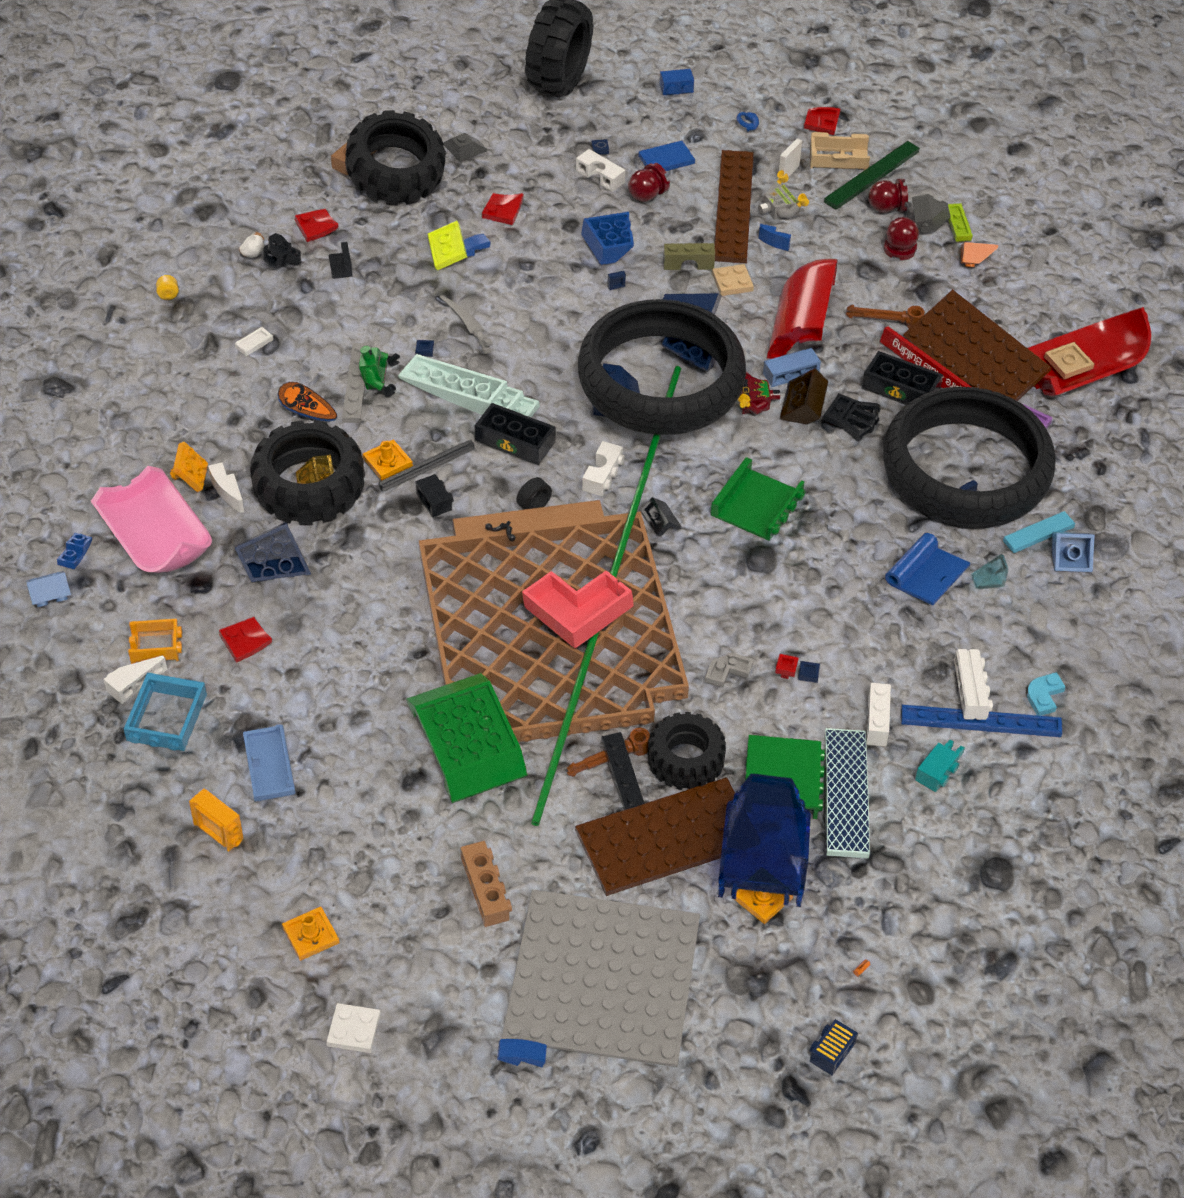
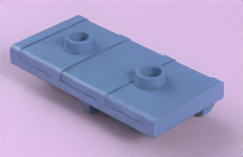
[243,724,295,801]

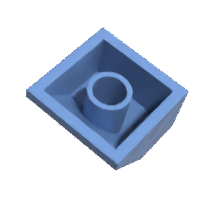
[1052,532,1095,572]
[26,571,71,607]

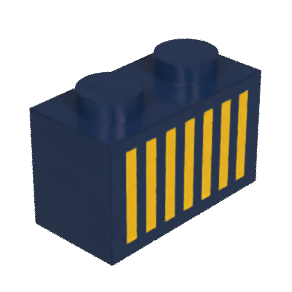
[809,1019,858,1076]

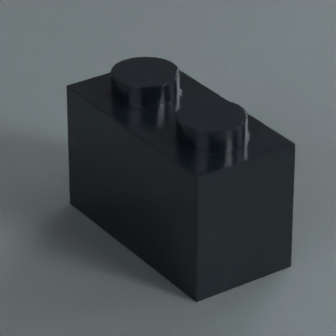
[415,474,454,518]

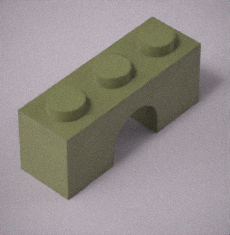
[663,243,715,270]

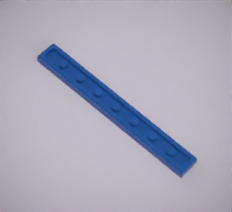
[901,704,1062,737]

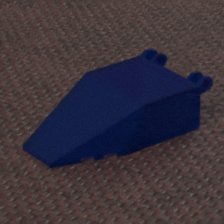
[717,773,811,907]

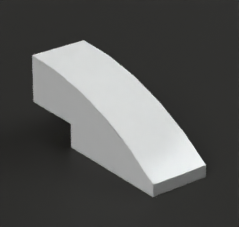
[208,463,244,513]

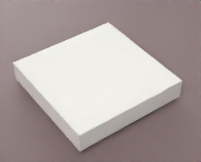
[778,139,802,179]

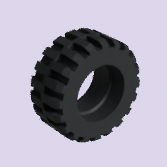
[648,712,726,790]

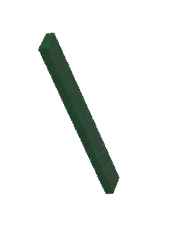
[824,141,920,210]

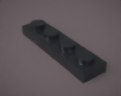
[601,732,645,810]

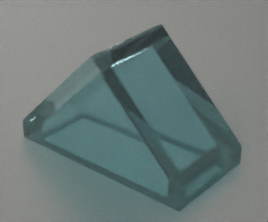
[972,554,1009,589]

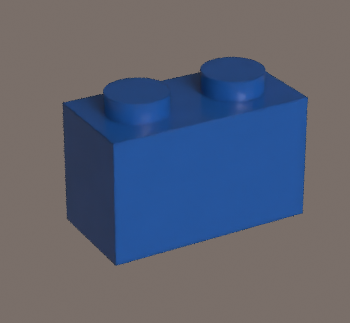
[660,68,694,96]

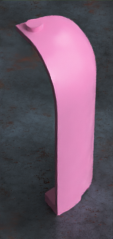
[91,466,212,573]

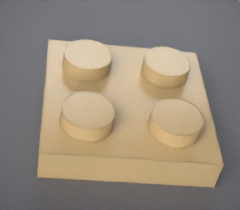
[712,264,754,296]
[1044,342,1094,379]

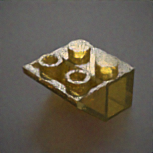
[296,455,334,484]

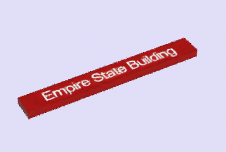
[880,326,971,388]

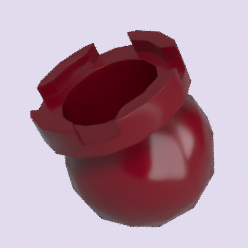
[628,163,670,202]
[868,179,908,213]
[884,217,919,260]

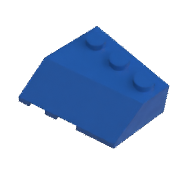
[581,211,634,265]

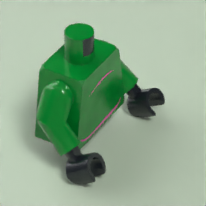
[359,345,400,397]

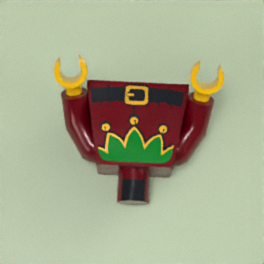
[738,371,780,415]

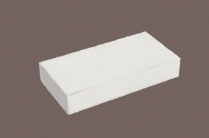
[235,327,273,356]

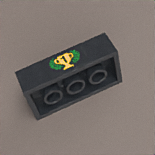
[862,351,943,404]
[474,403,556,465]

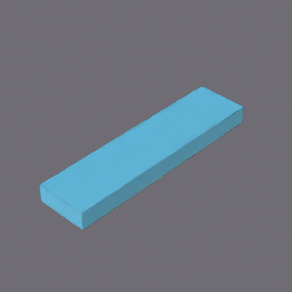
[1003,511,1075,553]

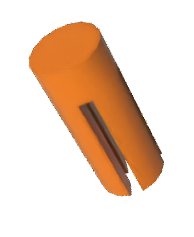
[853,959,871,977]

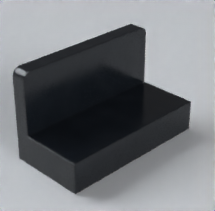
[328,242,353,279]
[640,497,682,536]

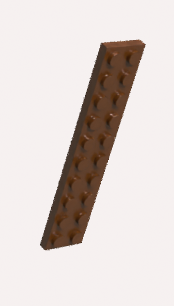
[715,150,754,264]

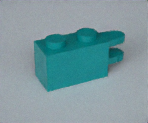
[915,740,965,792]

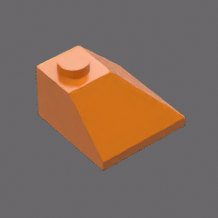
[961,242,998,267]

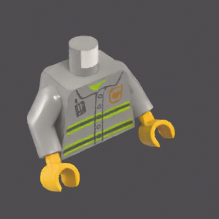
[758,170,809,220]

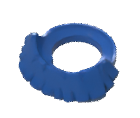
[736,112,759,132]

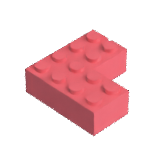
[522,571,634,649]

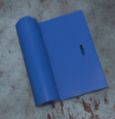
[885,533,970,605]

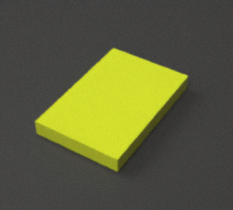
[427,221,467,271]

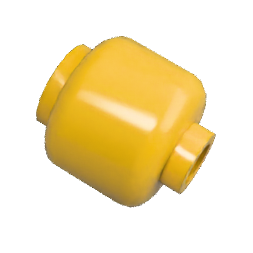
[156,275,179,300]

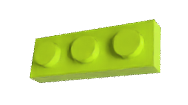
[948,203,973,242]

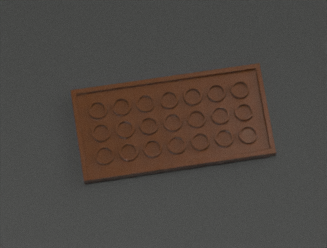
[903,289,1051,401]
[575,777,761,896]

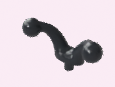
[485,521,516,541]

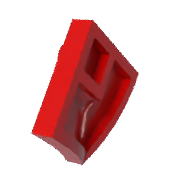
[803,107,840,135]
[482,193,524,225]
[294,208,339,242]
[219,617,272,663]

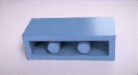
[763,348,821,387]

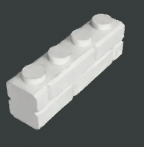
[954,649,993,720]

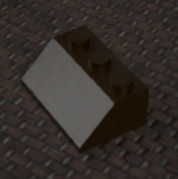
[780,368,829,425]

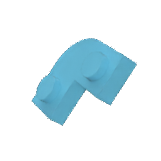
[1027,672,1066,716]

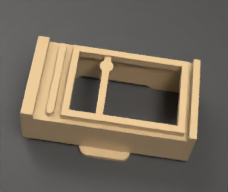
[810,132,870,170]

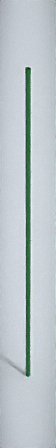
[531,366,681,826]

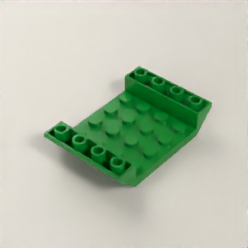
[406,673,528,803]

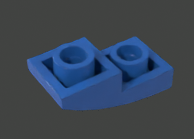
[758,224,791,251]
[464,233,491,257]
[57,533,92,569]
[497,1039,547,1068]

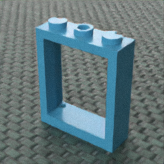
[124,672,207,751]

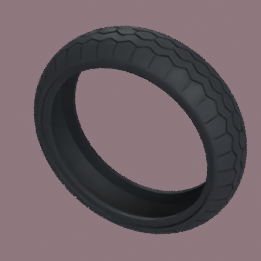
[578,299,746,435]
[883,387,1056,528]

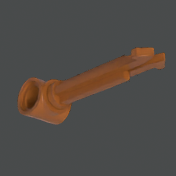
[846,305,925,328]
[567,728,650,777]

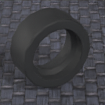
[516,477,552,510]

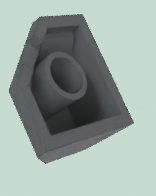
[443,133,487,162]
[912,194,951,235]

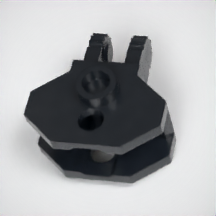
[263,233,301,268]

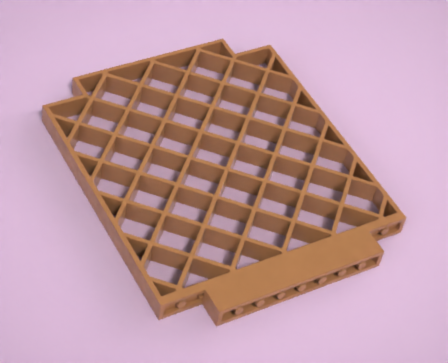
[419,500,689,742]

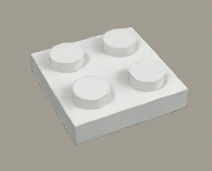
[327,1003,381,1053]

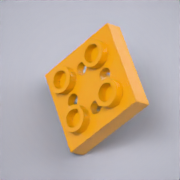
[362,439,413,480]
[170,442,208,492]
[733,869,793,924]
[282,906,340,961]

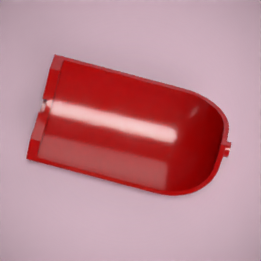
[767,259,838,359]
[1028,307,1151,396]

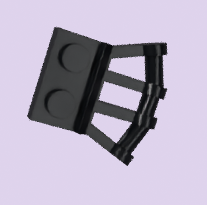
[823,393,881,441]

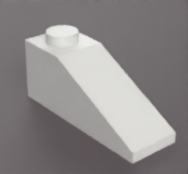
[103,656,167,704]

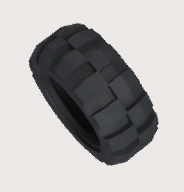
[525,0,594,97]
[345,110,446,205]
[250,420,365,525]

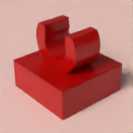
[775,654,799,679]

